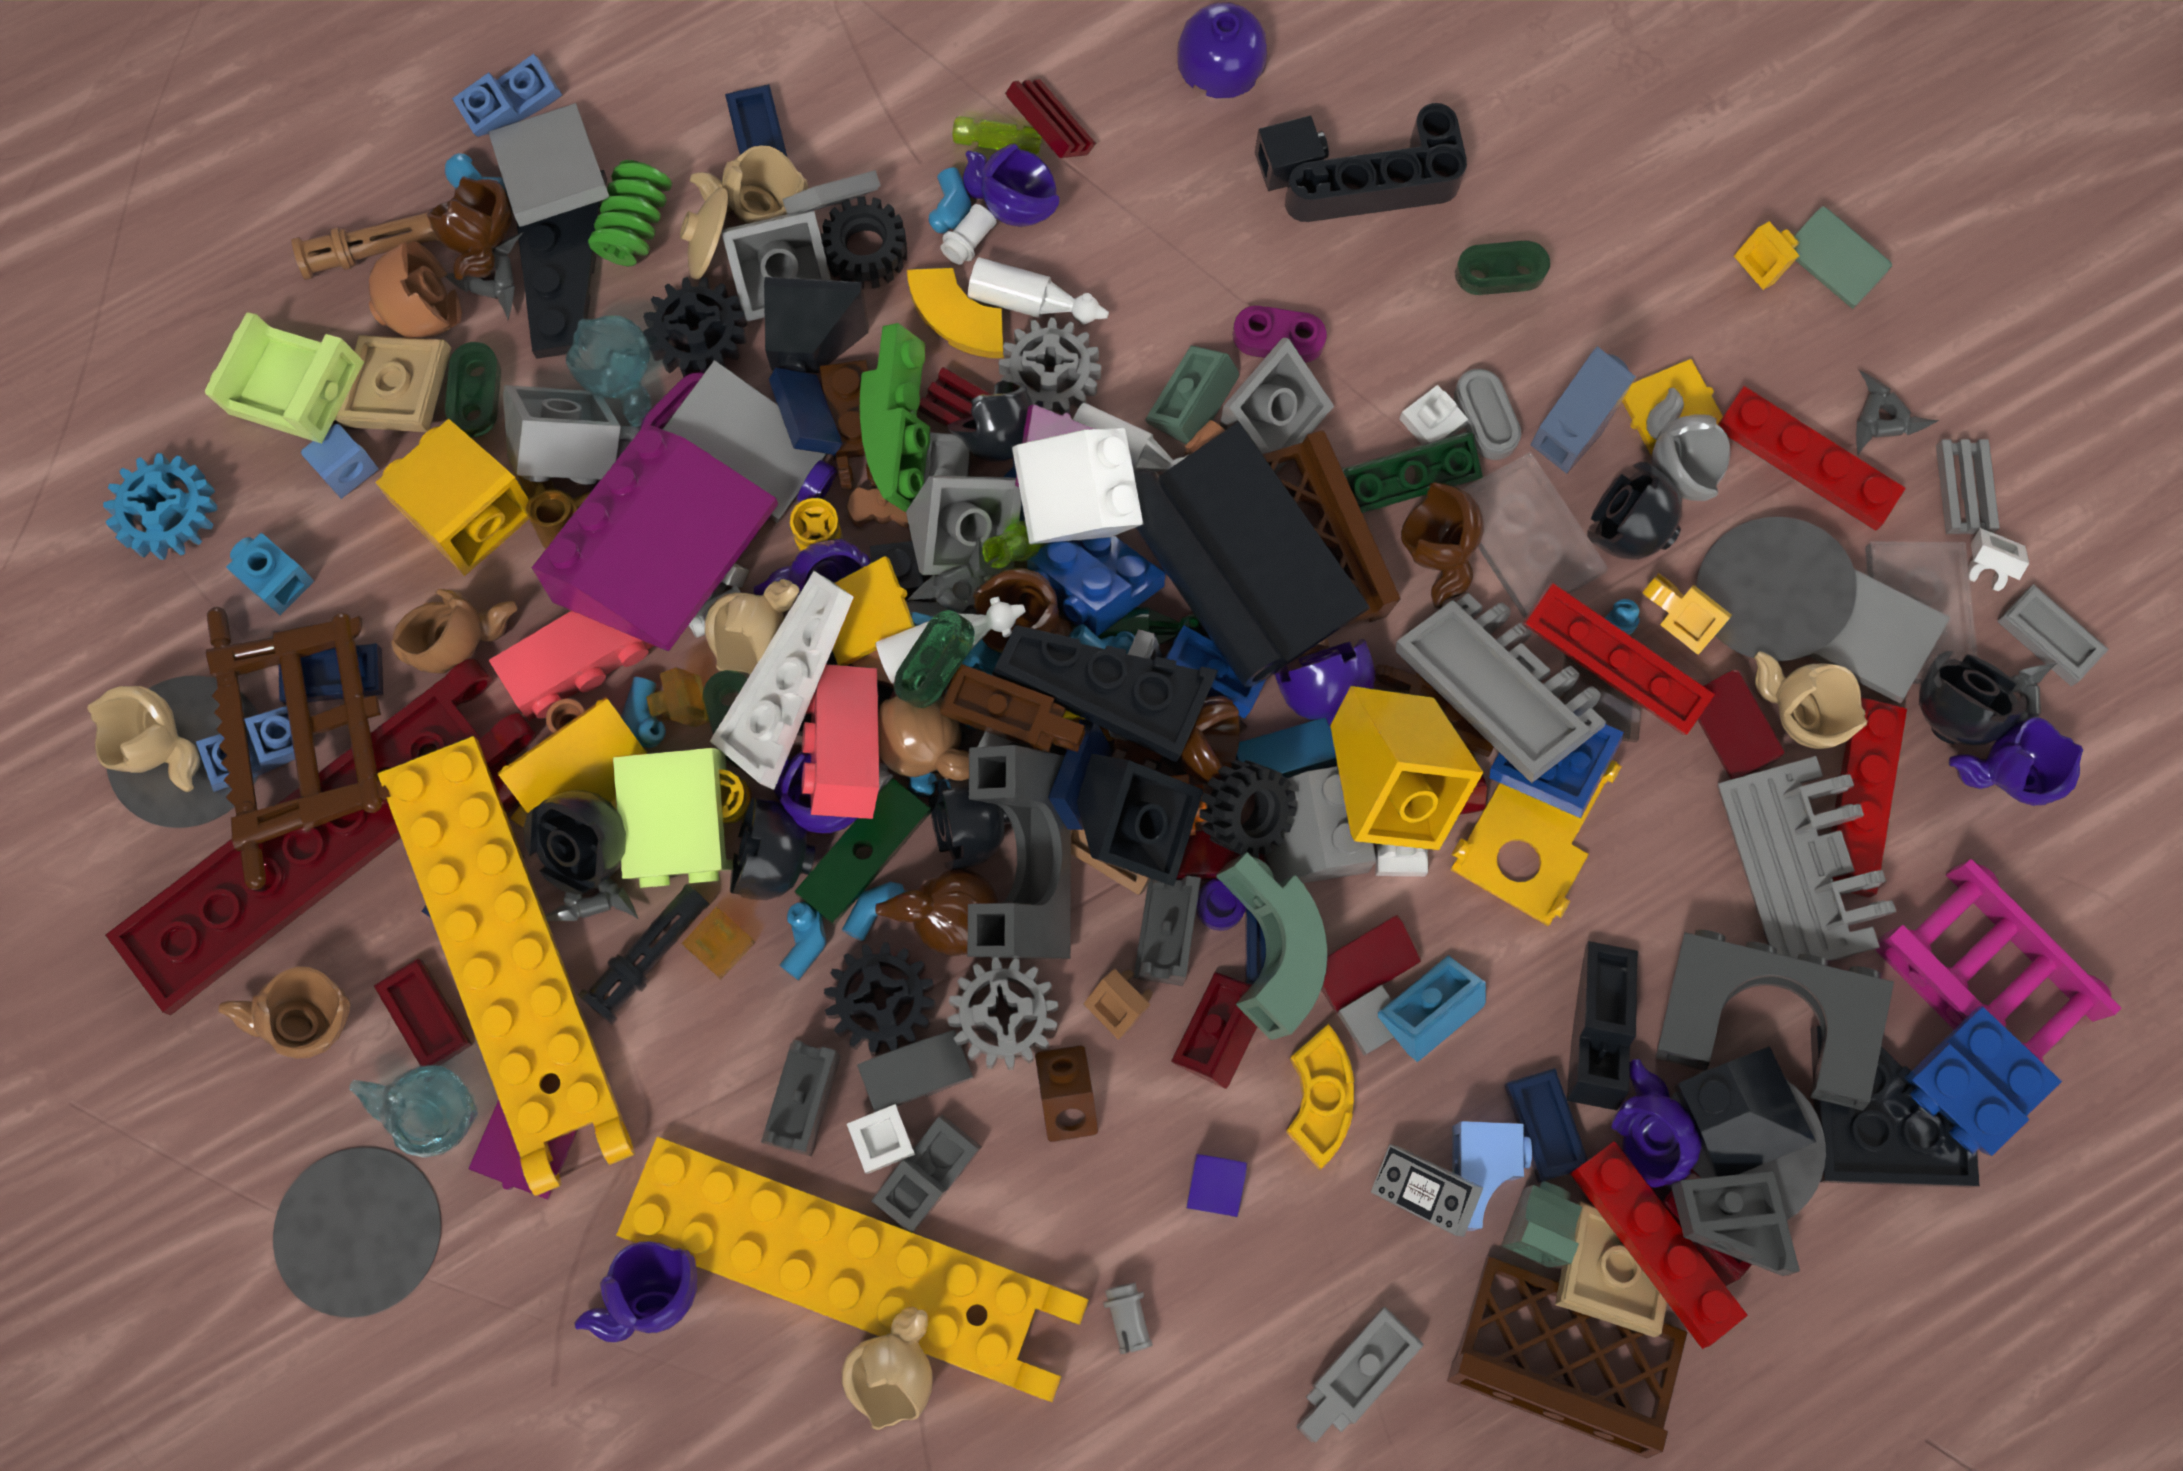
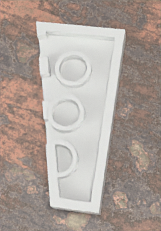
[710,571,854,790]

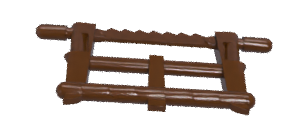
[206,607,391,890]

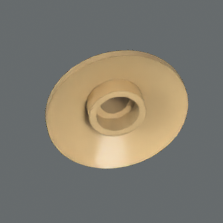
[680,187,728,280]

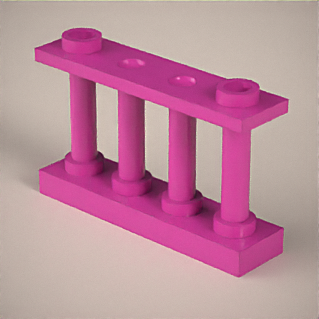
[1875,859,2122,1064]

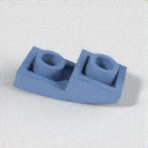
[452,53,563,137]
[196,706,295,792]

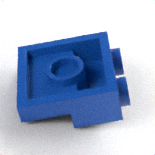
[1027,536,1165,636]
[1905,1006,2062,1156]

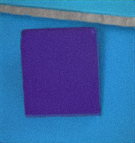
[1186,1154,1248,1217]

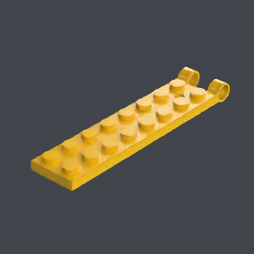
[378,736,635,1196]
[616,1136,1089,1403]

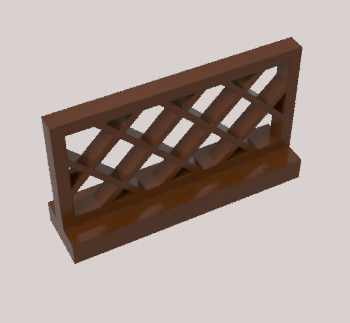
[1262,430,1401,626]
[1447,1256,1688,1459]

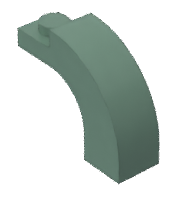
[1215,852,1327,1040]

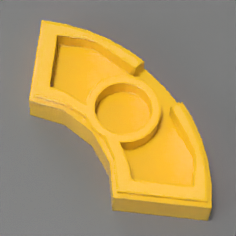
[907,268,1004,358]
[1286,1024,1354,1170]

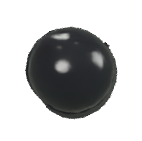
[947,380,1033,462]

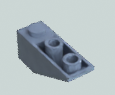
[1530,346,1636,474]

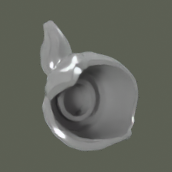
[1646,388,1730,501]

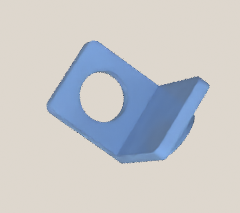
[301,424,379,499]

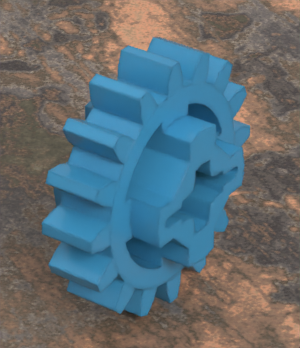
[103,453,218,560]

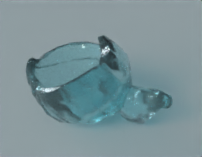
[566,316,651,427]
[349,1065,478,1158]

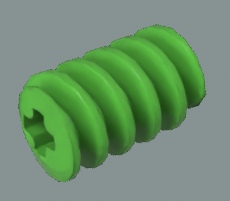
[588,160,673,267]

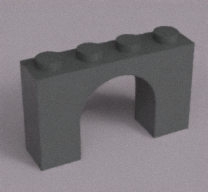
[967,745,1071,959]
[1655,930,1894,1111]

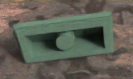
[1794,206,1892,309]
[1145,345,1239,444]

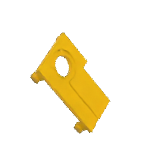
[1450,760,1622,926]

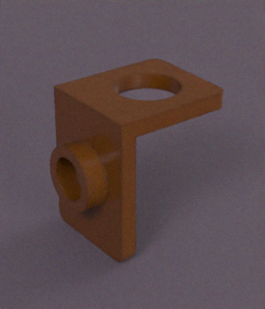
[1035,1045,1098,1142]

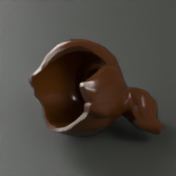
[427,176,512,280]
[1401,482,1484,608]
[973,568,1074,653]
[1177,696,1240,784]
[875,869,998,956]

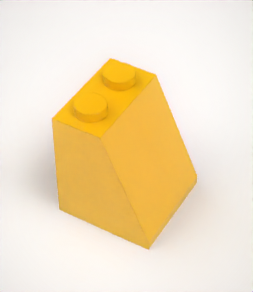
[375,419,529,576]
[1330,686,1483,850]

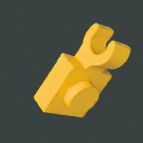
[1642,573,1732,655]

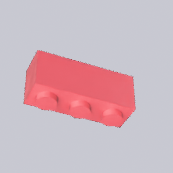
[489,611,654,721]
[802,664,879,819]

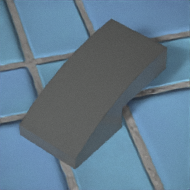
[857,1030,973,1112]
[871,1115,982,1233]

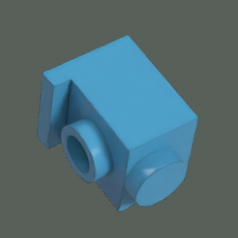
[226,533,314,615]

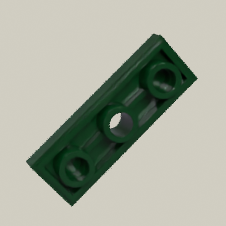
[1342,432,1483,513]
[794,778,931,926]

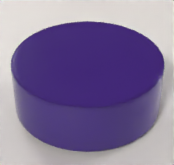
[797,460,837,502]
[1196,879,1246,931]

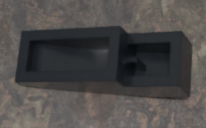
[1567,941,1638,1111]

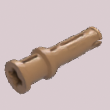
[291,211,439,280]

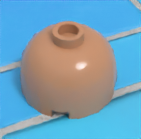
[369,241,462,339]

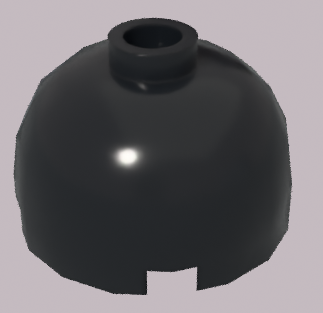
[1587,461,1682,560]
[1919,651,2027,745]
[928,771,1011,870]
[523,790,626,895]
[730,798,815,900]

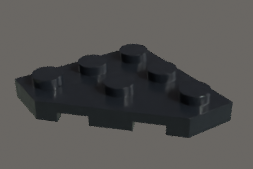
[1810,1026,1980,1188]

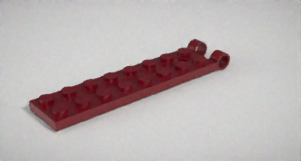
[105,658,536,1016]

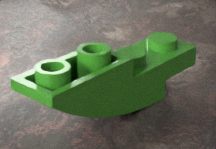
[860,323,930,512]

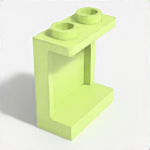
[205,312,364,444]
[613,748,733,888]

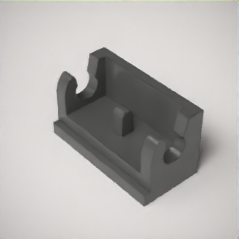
[1133,876,1201,986]
[761,1040,841,1156]

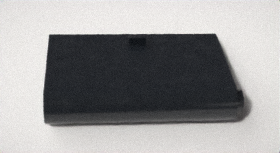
[1134,421,1370,688]

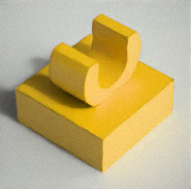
[1734,221,1800,290]

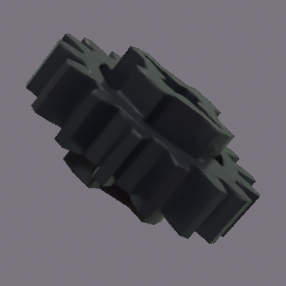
[643,277,748,378]
[824,942,936,1055]

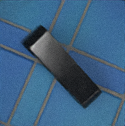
[1285,103,1467,222]

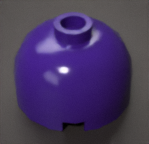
[1177,2,1267,98]
[1274,639,1375,726]

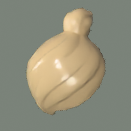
[690,145,808,224]
[705,579,799,674]
[1754,651,1867,749]
[87,686,202,792]
[842,1307,932,1430]

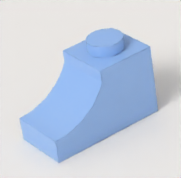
[1452,1121,1532,1231]

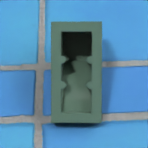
[1501,1181,1582,1268]

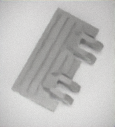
[1396,593,1606,783]
[1717,756,1896,962]

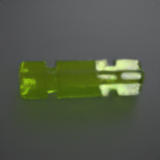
[952,116,1042,155]

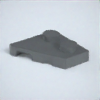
[1671,1171,1800,1276]

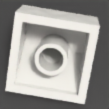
[1012,428,1143,544]

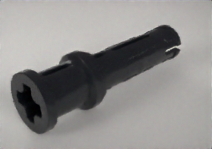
[578,884,710,1025]

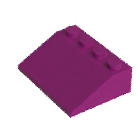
[531,423,778,652]

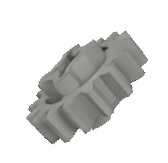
[999,318,1101,415]
[948,958,1058,1070]

